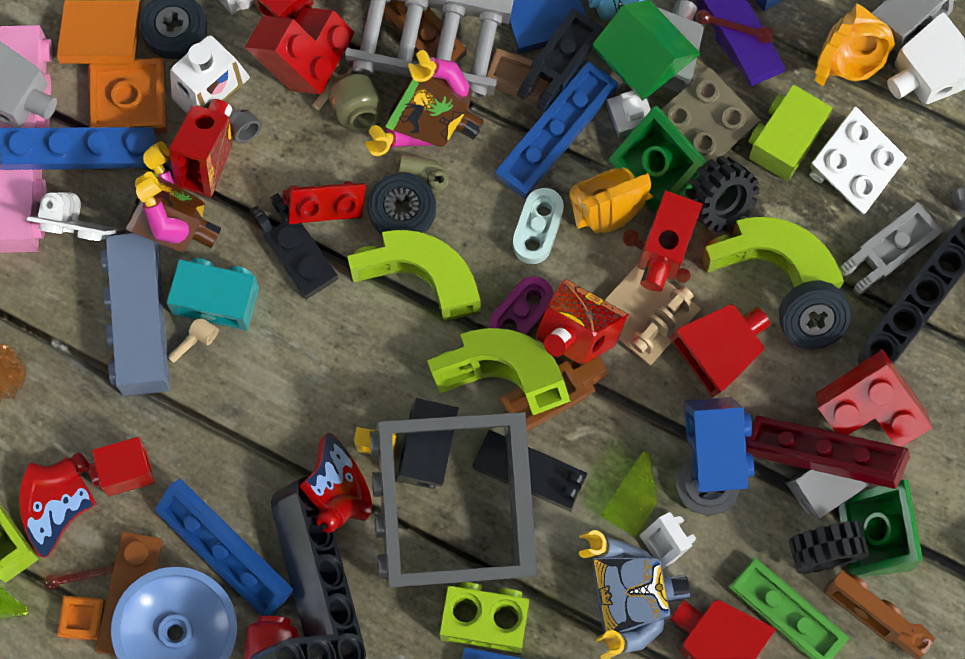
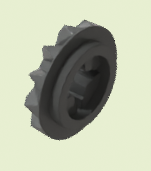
[675,457,740,517]

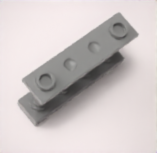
[345,0,514,98]

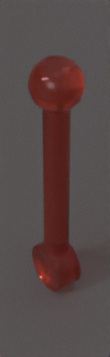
[696,10,773,44]
[623,229,691,283]
[43,561,115,590]

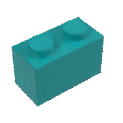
[167,258,259,331]

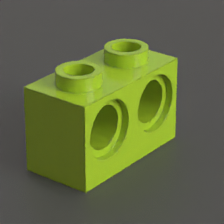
[440,582,530,654]

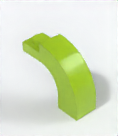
[701,217,844,289]
[347,230,481,322]
[427,328,571,415]

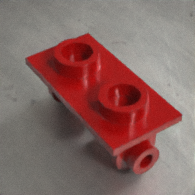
[282,181,366,224]

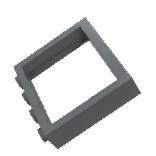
[370,412,537,587]

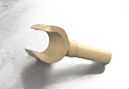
[312,60,352,111]
[167,319,219,363]

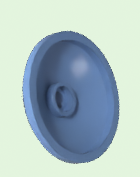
[111,567,237,659]

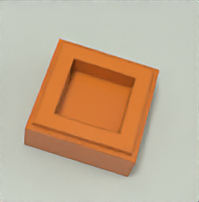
[57,596,106,641]

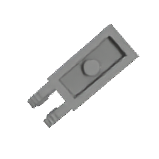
[839,203,944,296]

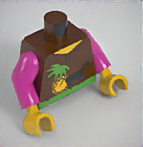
[365,50,484,156]
[126,141,221,252]

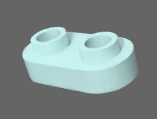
[513,188,564,264]

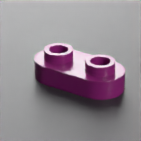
[489,276,554,335]

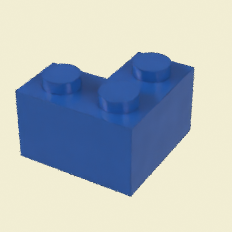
[684,397,754,492]

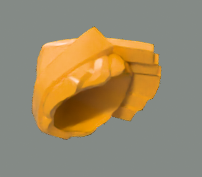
[814,3,895,86]
[569,167,653,234]

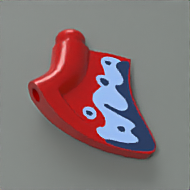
[299,433,372,533]
[19,452,96,558]

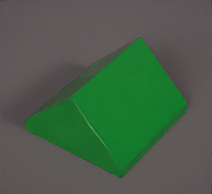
[592,0,700,101]
[608,106,707,213]
[838,479,923,577]

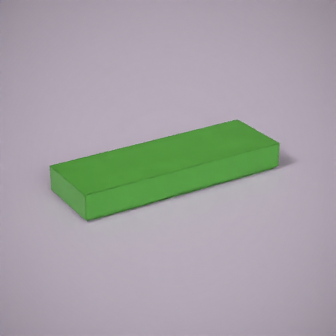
[728,557,850,659]

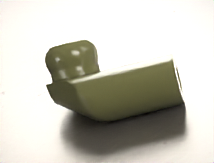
[396,154,449,193]

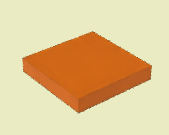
[57,0,141,64]
[88,58,167,133]

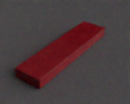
[745,415,910,489]

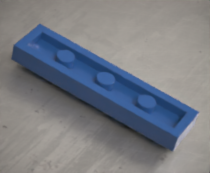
[495,61,618,199]
[0,127,155,170]
[155,478,294,616]

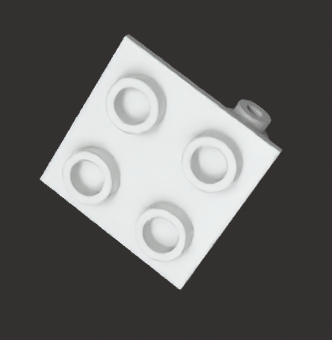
[809,106,907,215]
[27,192,125,241]

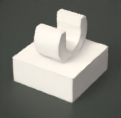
[606,91,651,138]
[639,512,696,569]

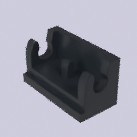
[395,398,459,489]

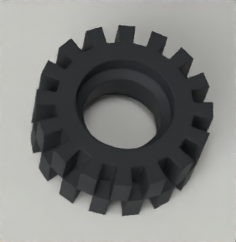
[684,156,760,232]
[789,521,869,574]

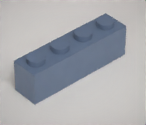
[101,233,170,396]

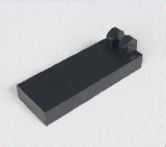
[472,430,588,512]

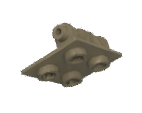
[661,67,761,168]

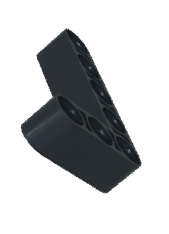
[858,216,965,365]
[250,476,366,659]

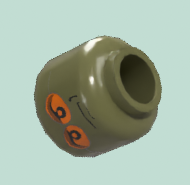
[329,74,384,131]

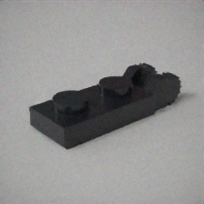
[517,9,605,112]
[250,193,339,300]

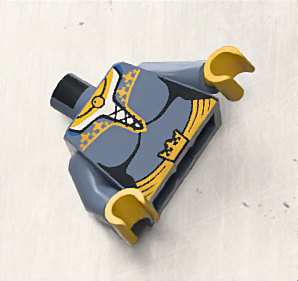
[579,530,690,659]

